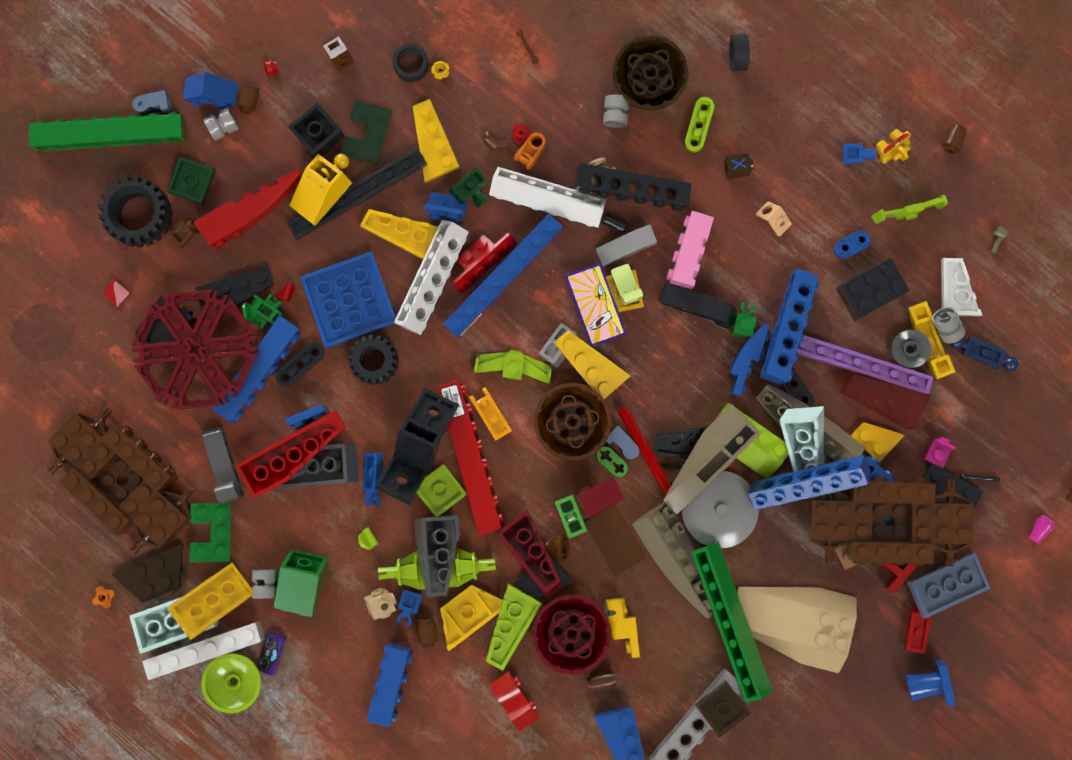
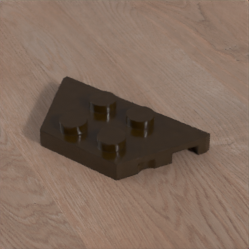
[112,544,184,603]

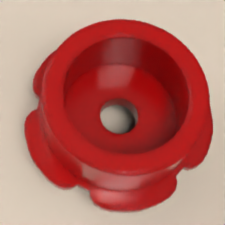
[263,58,278,77]

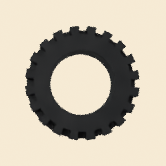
[98,176,173,248]

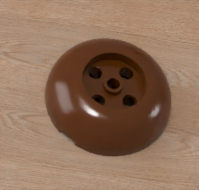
[534,383,611,461]

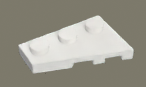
[941,258,982,316]

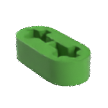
[596,447,628,477]

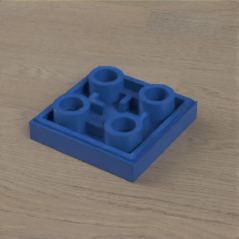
[286,404,330,430]

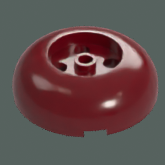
[533,595,611,675]

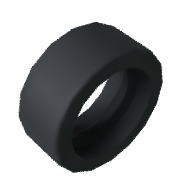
[729,34,750,71]
[392,43,429,82]

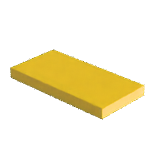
[167,563,252,641]

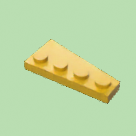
[413,99,460,183]
[360,209,439,259]

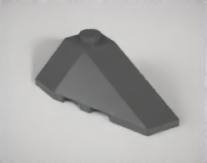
[414,515,460,597]

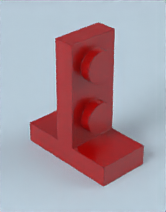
[881,563,917,593]

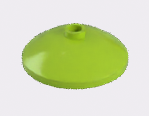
[201,653,261,713]

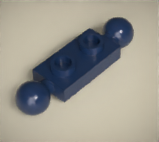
[949,336,1019,372]

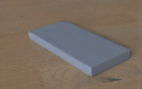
[907,552,991,619]

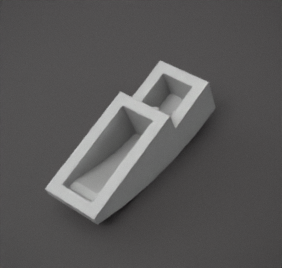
[596,224,657,267]

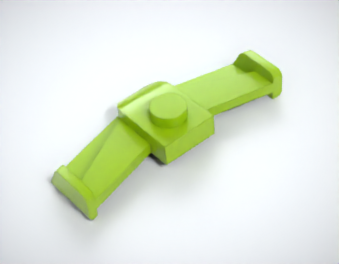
[871,195,948,224]
[474,350,552,385]

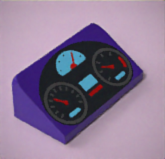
[257,632,287,676]

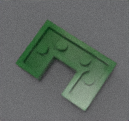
[189,503,231,563]

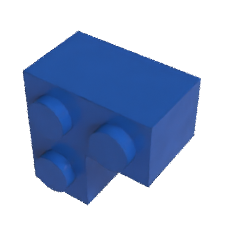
[183,72,238,109]

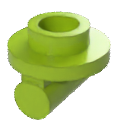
[358,527,379,550]

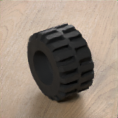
[348,335,399,385]

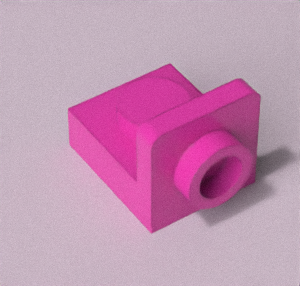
[924,437,956,468]

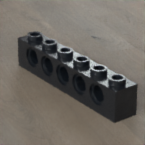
[574,163,692,211]

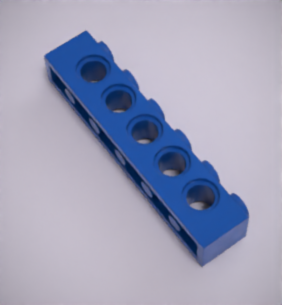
[760,268,819,385]
[748,455,871,510]

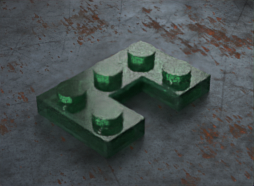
[340,101,392,165]

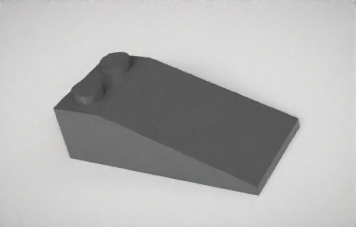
[279,443,359,489]

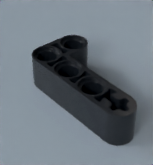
[658,284,737,329]

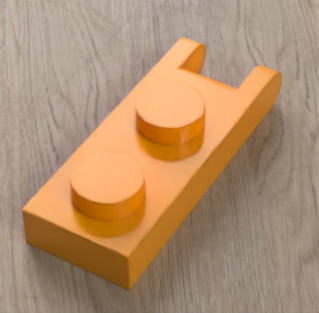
[469,387,512,441]

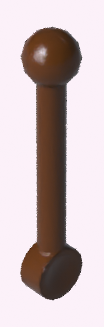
[516,29,539,64]

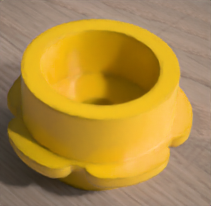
[431,61,449,79]

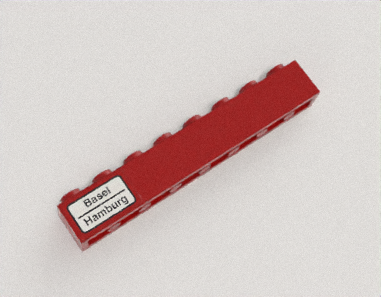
[437,380,505,536]

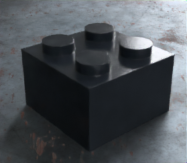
[288,103,345,158]

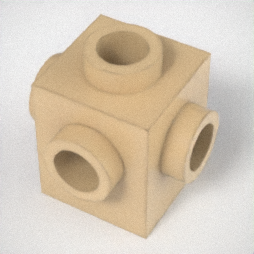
[364,588,396,620]

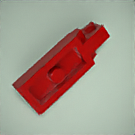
[904,605,932,654]

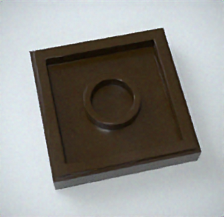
[695,680,751,738]

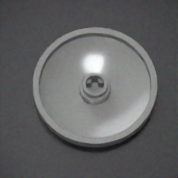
[681,471,759,548]

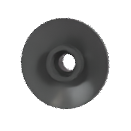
[891,330,931,368]

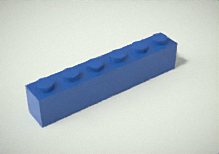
[211,316,301,424]

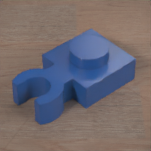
[397,589,423,626]

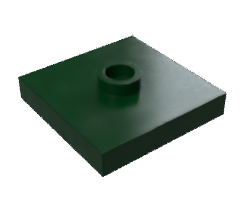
[166,157,216,205]

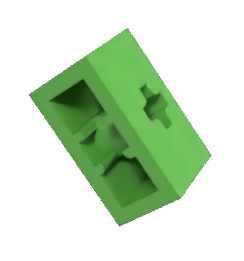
[554,495,587,538]

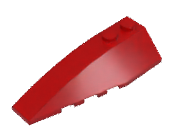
[194,170,302,249]
[235,410,345,500]

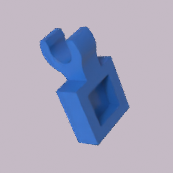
[842,144,876,164]

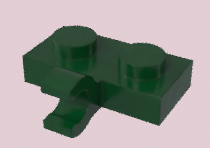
[449,167,489,208]

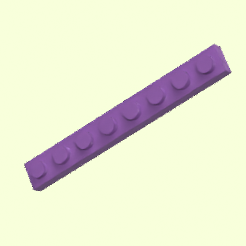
[783,335,933,396]

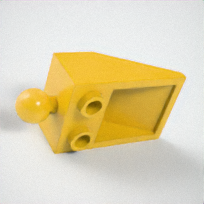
[289,154,352,226]

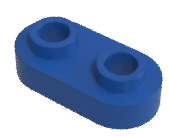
[833,231,871,259]

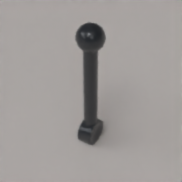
[959,473,1000,482]

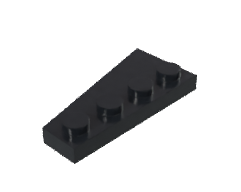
[195,266,275,315]

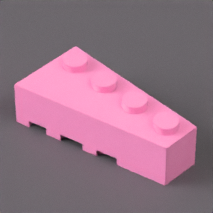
[666,211,714,291]

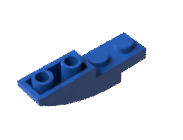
[728,324,771,397]

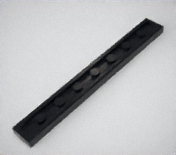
[287,148,428,240]

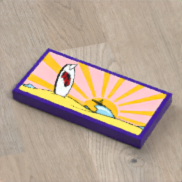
[565,263,627,347]

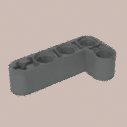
[202,426,244,504]

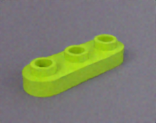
[684,97,714,153]

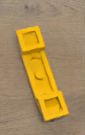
[908,301,955,379]

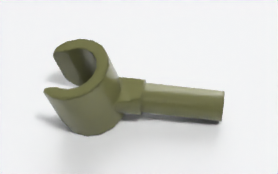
[991,226,1008,254]

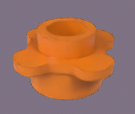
[92,586,115,608]

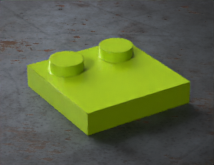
[417,464,467,517]

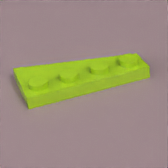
[486,583,542,671]

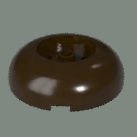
[613,35,689,111]

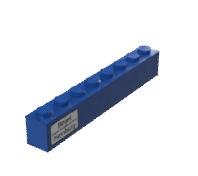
[443,214,563,340]

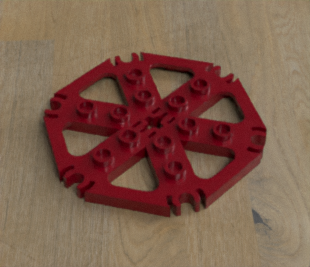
[132,290,259,410]

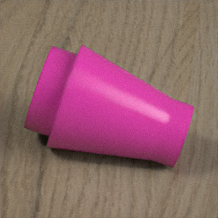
[1029,515,1056,544]

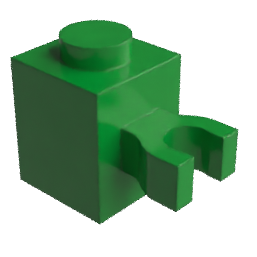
[730,302,756,339]

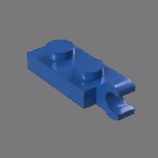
[363,453,383,506]

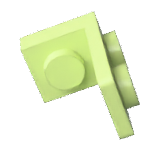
[611,264,643,306]

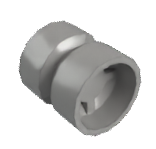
[603,95,629,128]
[203,107,239,141]
[932,307,966,343]
[252,569,278,599]

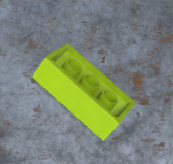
[717,403,789,478]

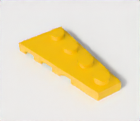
[554,330,630,399]

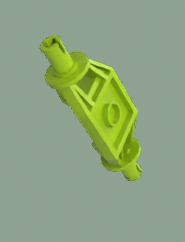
[378,548,496,590]

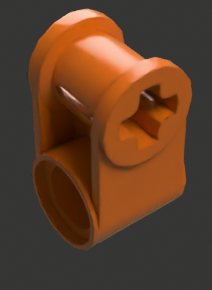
[513,132,546,170]

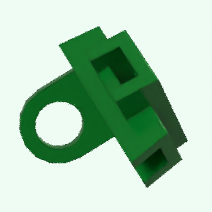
[242,294,283,330]

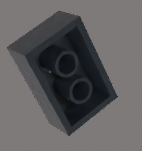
[836,258,910,321]

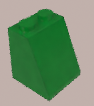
[274,549,328,617]

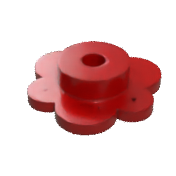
[510,124,532,145]

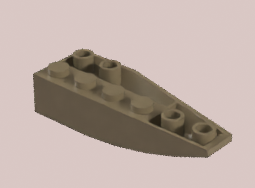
[756,384,865,464]
[663,404,761,514]
[632,502,713,618]

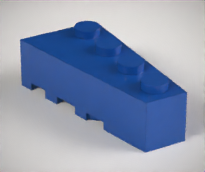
[366,642,414,727]
[594,705,644,760]

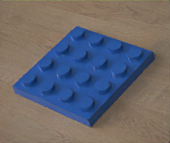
[300,251,396,349]

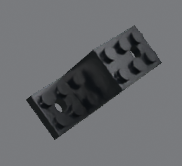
[375,388,459,505]

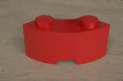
[489,671,539,732]

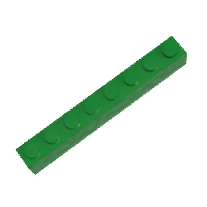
[29,112,186,151]
[691,542,773,703]

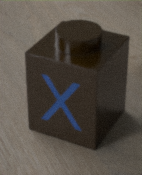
[724,153,754,179]

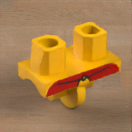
[876,129,911,164]

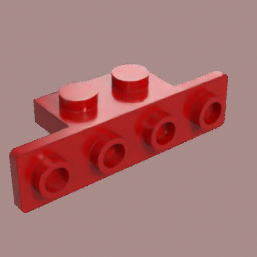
[452,232,517,294]

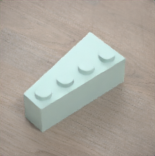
[779,406,824,472]

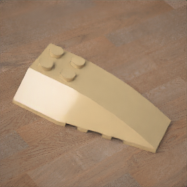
[737,587,857,673]

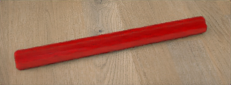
[618,407,671,496]

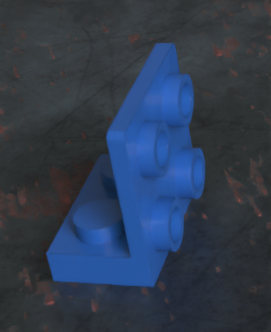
[424,192,468,223]

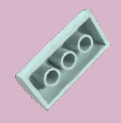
[130,597,218,654]

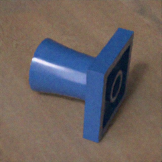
[905,659,955,706]

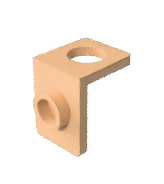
[756,201,792,236]

